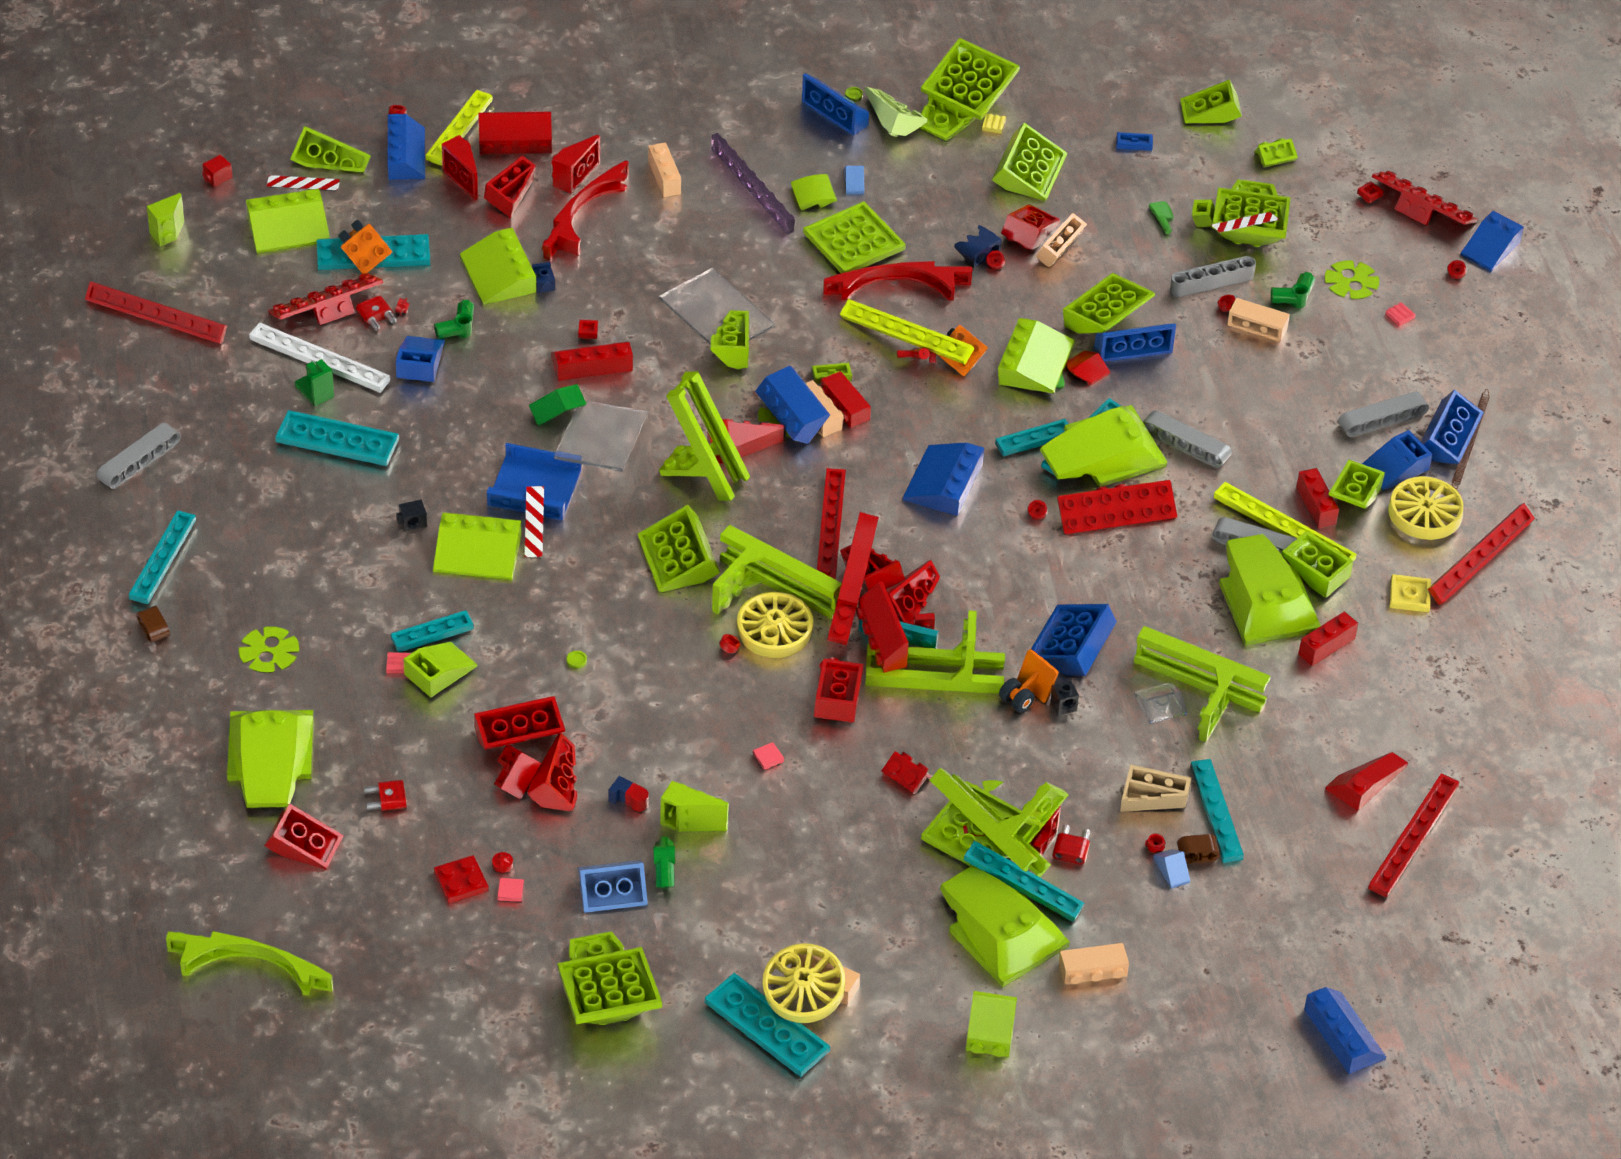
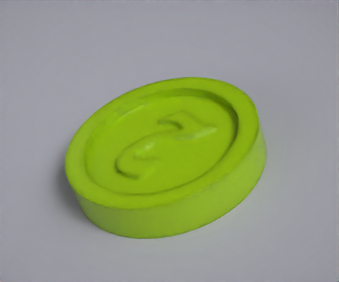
[845,87,863,101]
[567,651,587,669]

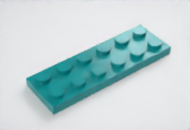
[317,234,430,270]
[275,410,399,466]
[704,972,831,1077]

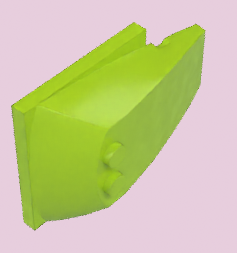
[919,38,1020,141]
[1212,179,1291,247]
[1040,405,1168,487]
[1219,534,1321,646]
[227,709,314,808]
[940,866,1070,987]
[557,931,662,1025]

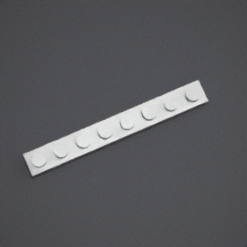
[249,323,390,393]

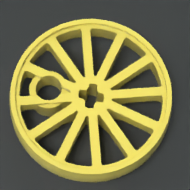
[1388,476,1463,540]
[737,592,814,658]
[762,943,845,1023]

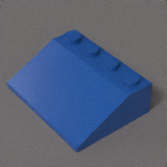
[902,442,984,516]
[1031,604,1117,676]

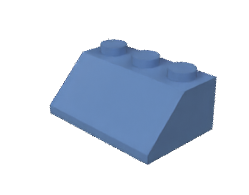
[578,860,648,913]

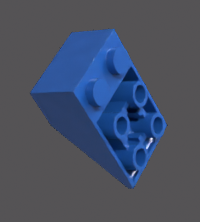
[396,336,445,382]
[1362,430,1432,491]

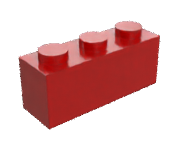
[821,371,871,428]
[1296,468,1339,529]
[1298,611,1358,666]

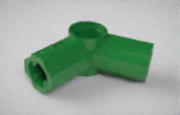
[1270,271,1316,308]
[434,300,474,339]
[653,836,675,888]

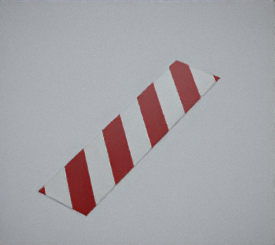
[267,175,340,190]
[1211,212,1279,233]
[525,486,544,557]

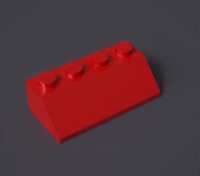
[478,112,552,154]
[551,342,633,381]
[856,581,908,673]
[474,696,565,750]

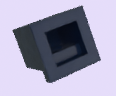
[532,262,555,293]

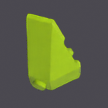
[711,310,749,369]

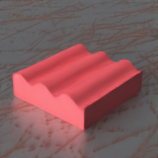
[1386,302,1416,326]
[386,652,411,674]
[753,742,784,770]
[498,878,524,902]

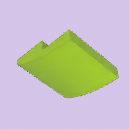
[790,174,837,211]

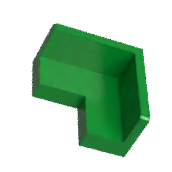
[295,359,334,406]
[529,384,587,425]

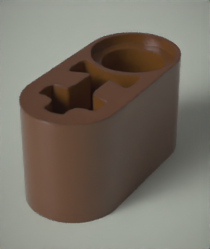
[136,605,170,643]
[1177,834,1220,864]

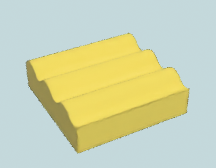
[982,114,1006,134]

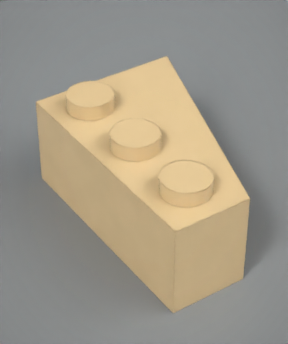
[1120,764,1191,812]

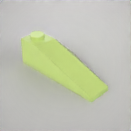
[864,87,928,137]

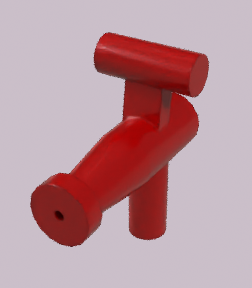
[897,348,936,363]

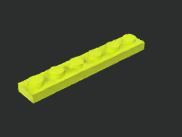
[426,90,493,166]

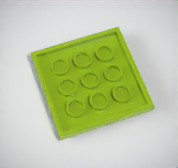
[803,201,906,273]
[921,781,1026,867]

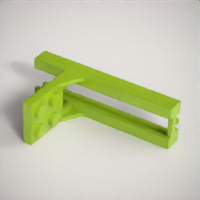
[659,371,750,501]
[712,524,842,619]
[865,610,1005,694]
[1134,626,1271,742]
[929,768,1069,877]

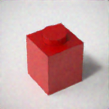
[202,154,233,187]

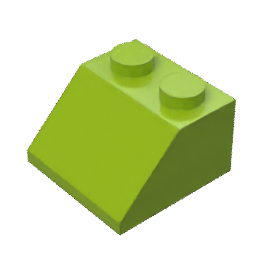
[147,193,184,246]

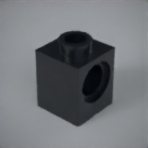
[396,499,427,532]
[1050,681,1079,716]

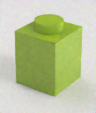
[1192,199,1215,227]

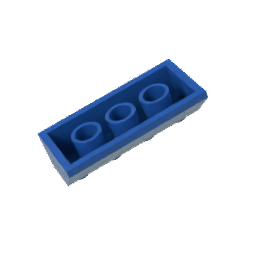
[802,73,869,136]
[388,114,425,180]
[1094,323,1176,362]
[755,366,830,444]
[1421,389,1484,464]
[1304,987,1386,1074]

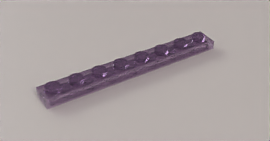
[711,133,795,235]

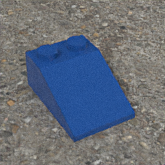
[1460,211,1524,272]

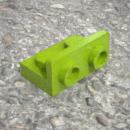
[1254,138,1298,168]

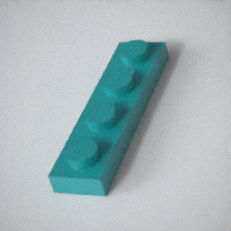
[995,419,1068,457]
[390,610,474,652]
[858,619,939,649]

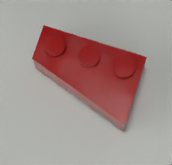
[484,155,536,218]
[840,544,905,592]

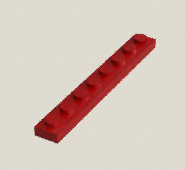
[85,282,227,344]
[817,468,846,580]
[1428,503,1535,605]
[1368,773,1460,898]

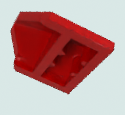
[1066,350,1110,385]

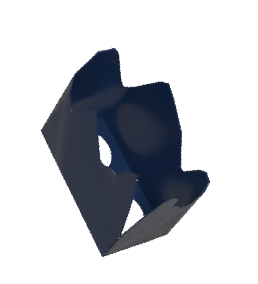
[954,225,1002,268]

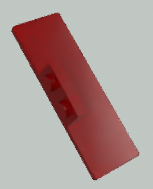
[1372,170,1478,225]
[268,273,383,325]
[1057,480,1177,535]

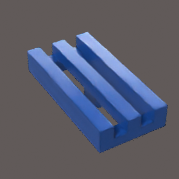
[1116,132,1153,151]

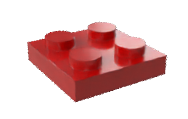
[434,855,489,904]

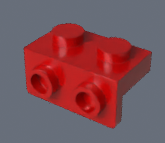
[881,751,932,794]

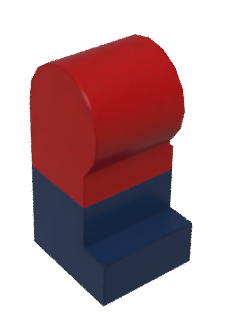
[608,776,649,812]

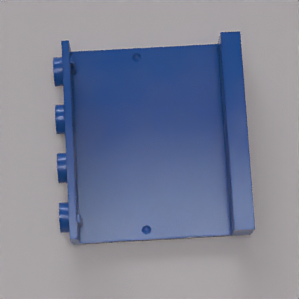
[487,443,582,521]

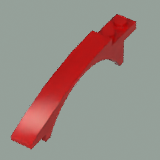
[542,160,629,260]
[823,261,972,301]
[827,512,879,646]

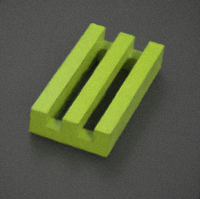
[811,362,852,384]

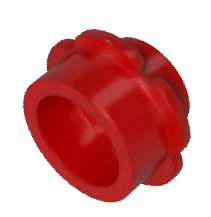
[395,298,410,316]
[1145,833,1166,853]

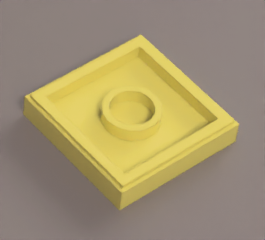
[1389,574,1431,613]

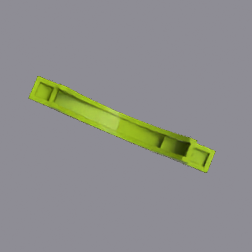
[166,931,333,995]

